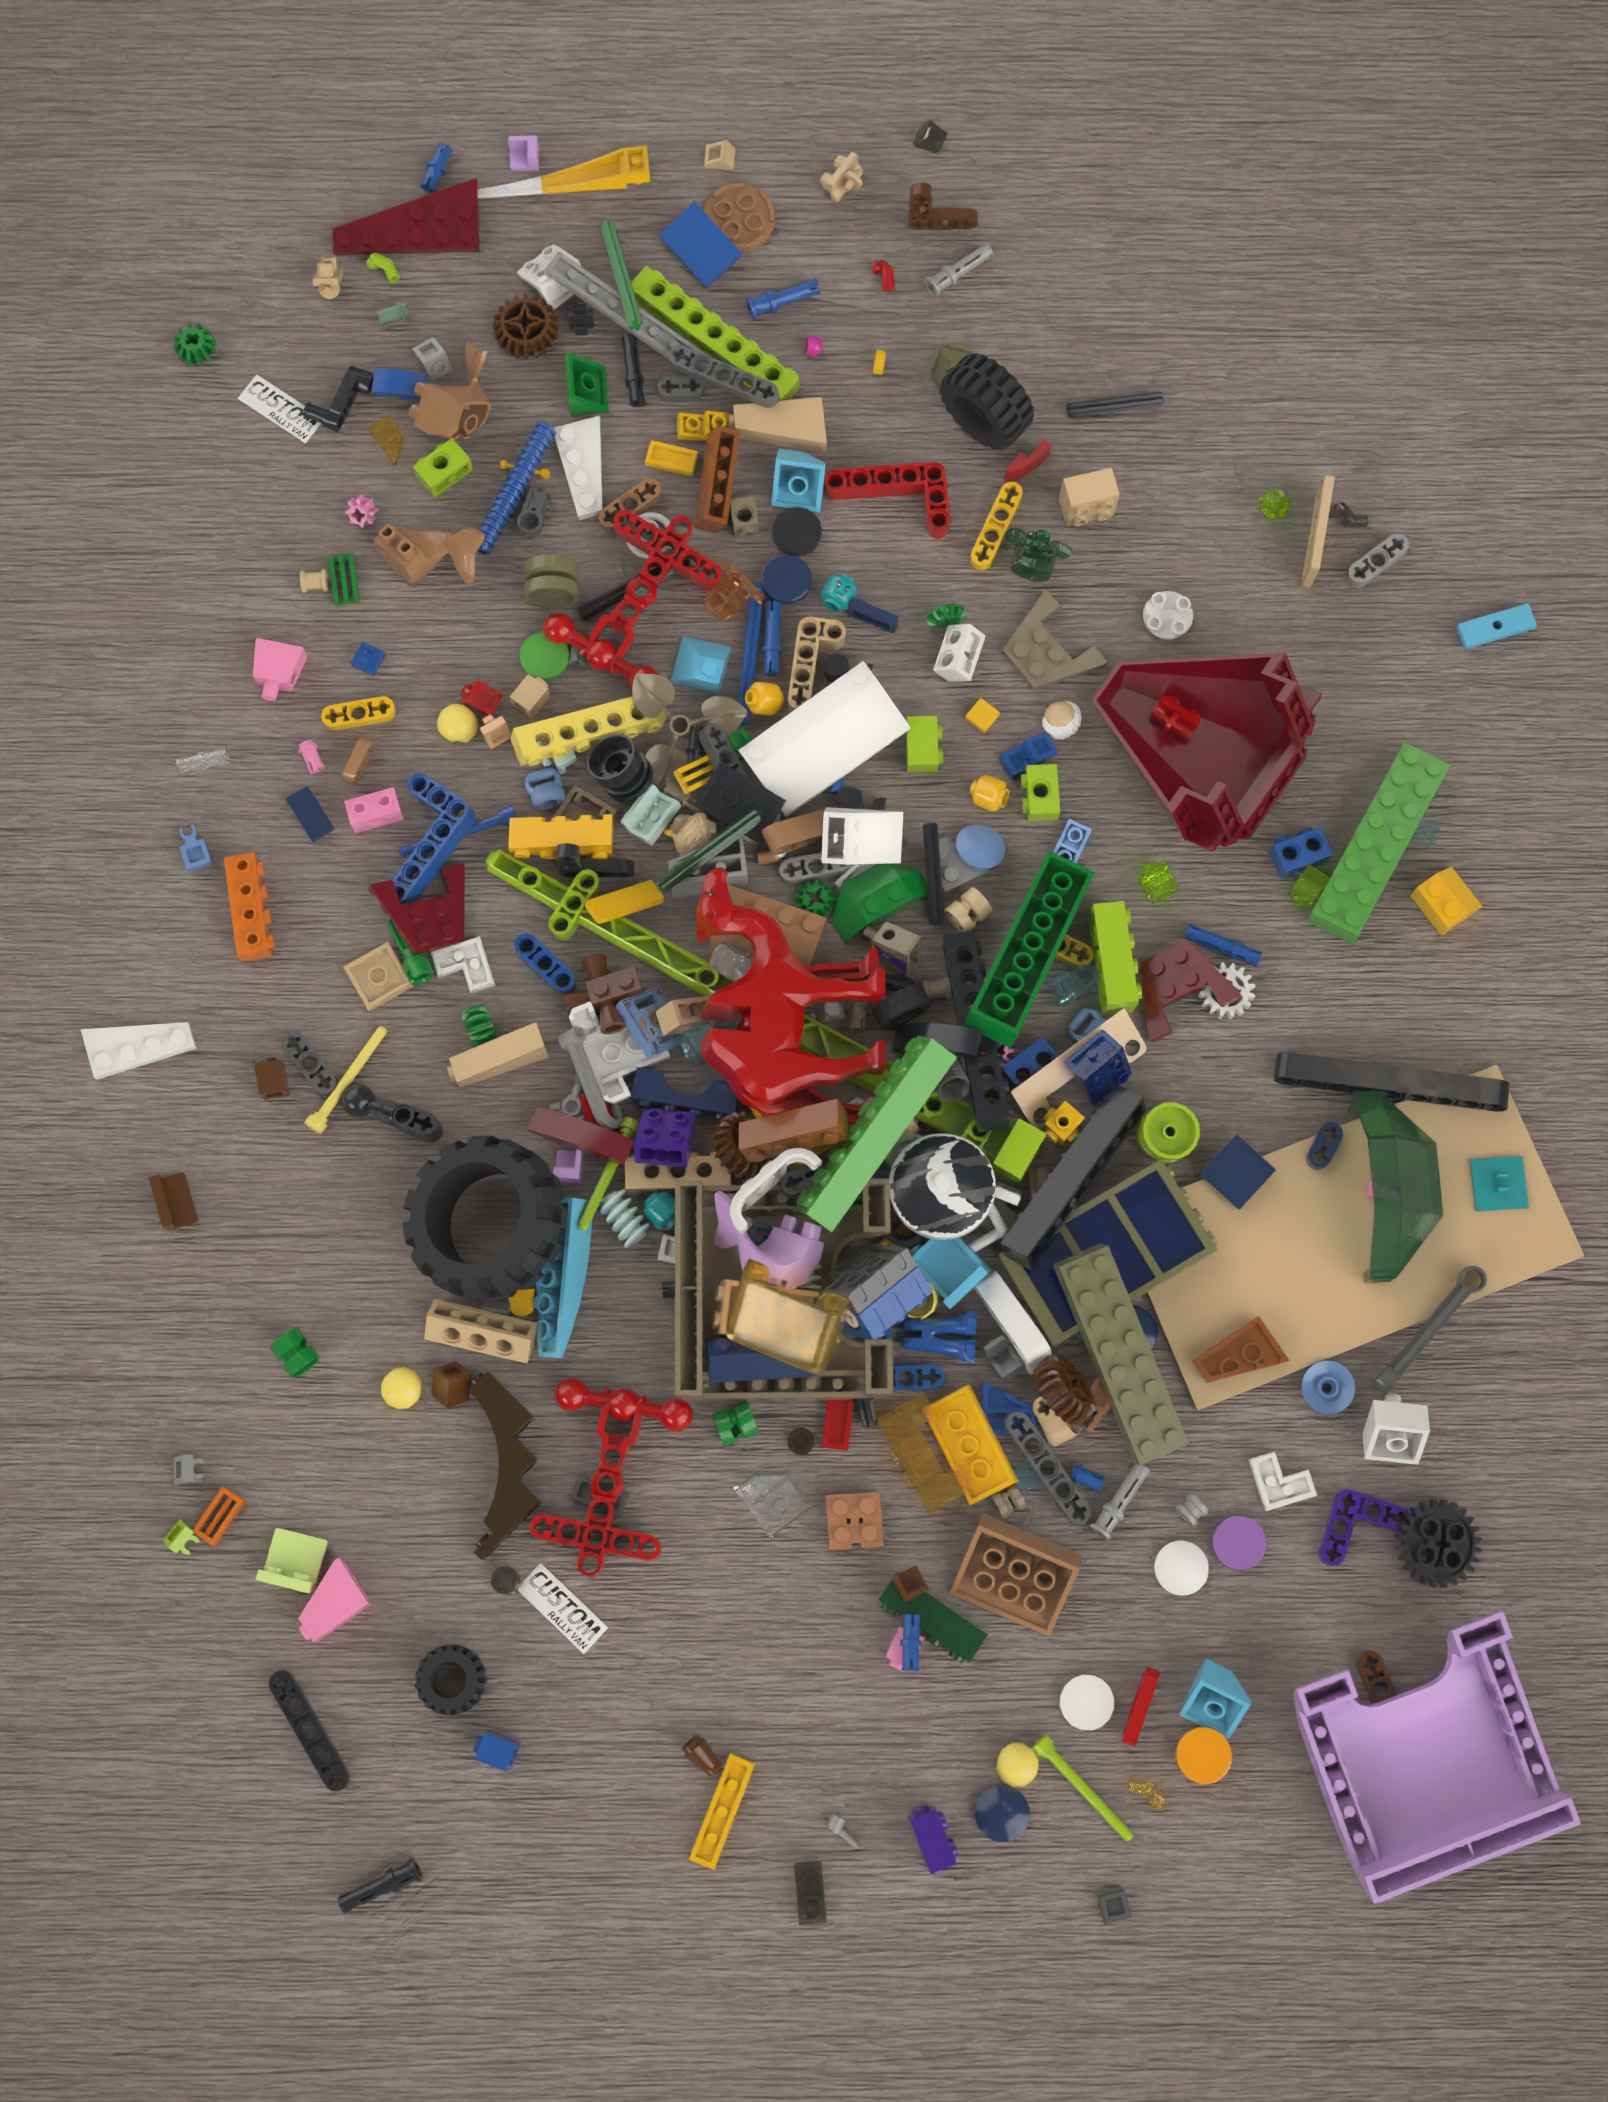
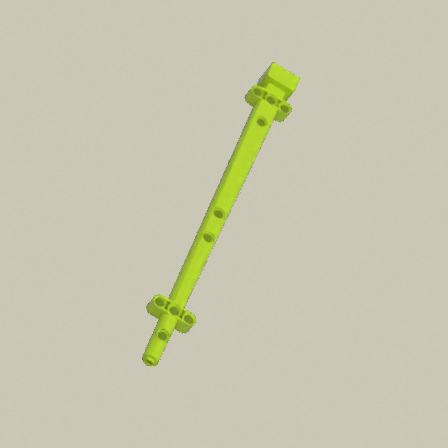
[485,849,1047,1188]

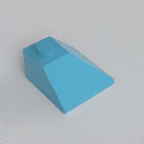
[771,449,826,512]
[670,636,731,695]
[1179,1658,1252,1740]

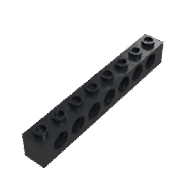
[942,931,1014,1132]

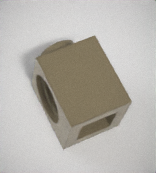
[730,496,759,538]

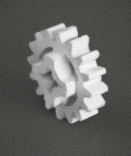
[1198,963,1255,1020]

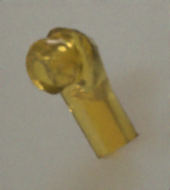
[1128,1779,1166,1810]

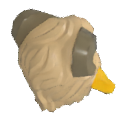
[664,813,718,856]

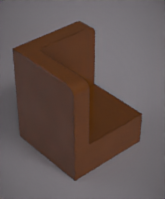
[432,1361,471,1408]
[891,1565,929,1602]

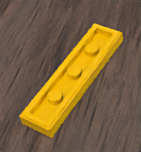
[689,1753,755,1870]

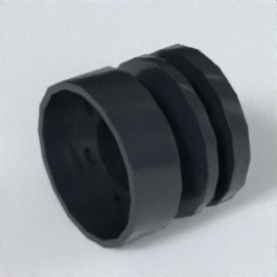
[586,734,654,802]

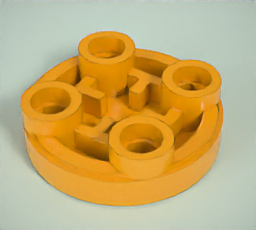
[1175,1727,1232,1784]

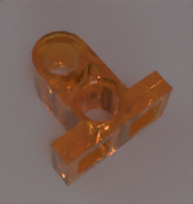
[705,559,766,621]

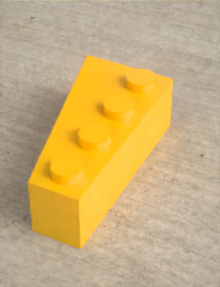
[509,814,614,859]

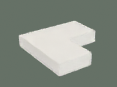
[431,936,495,993]
[1248,1451,1317,1511]

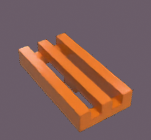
[193,1486,246,1547]

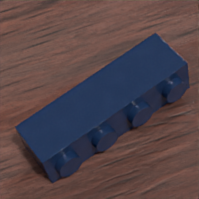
[706,1333,817,1383]

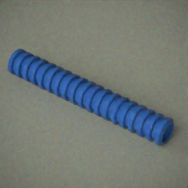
[477,422,556,555]

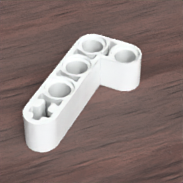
[974,1270,1052,1375]

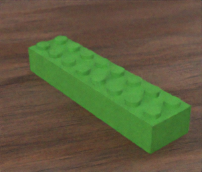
[1308,742,1450,945]
[795,1036,957,1232]

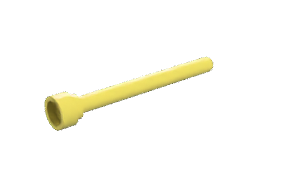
[304,1026,387,1135]

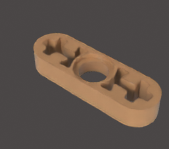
[599,478,661,532]

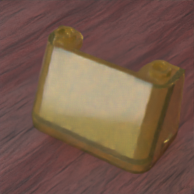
[726,1258,850,1374]

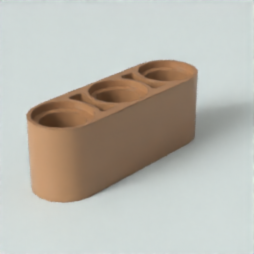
[762,810,824,856]

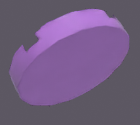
[1212,1516,1266,1570]

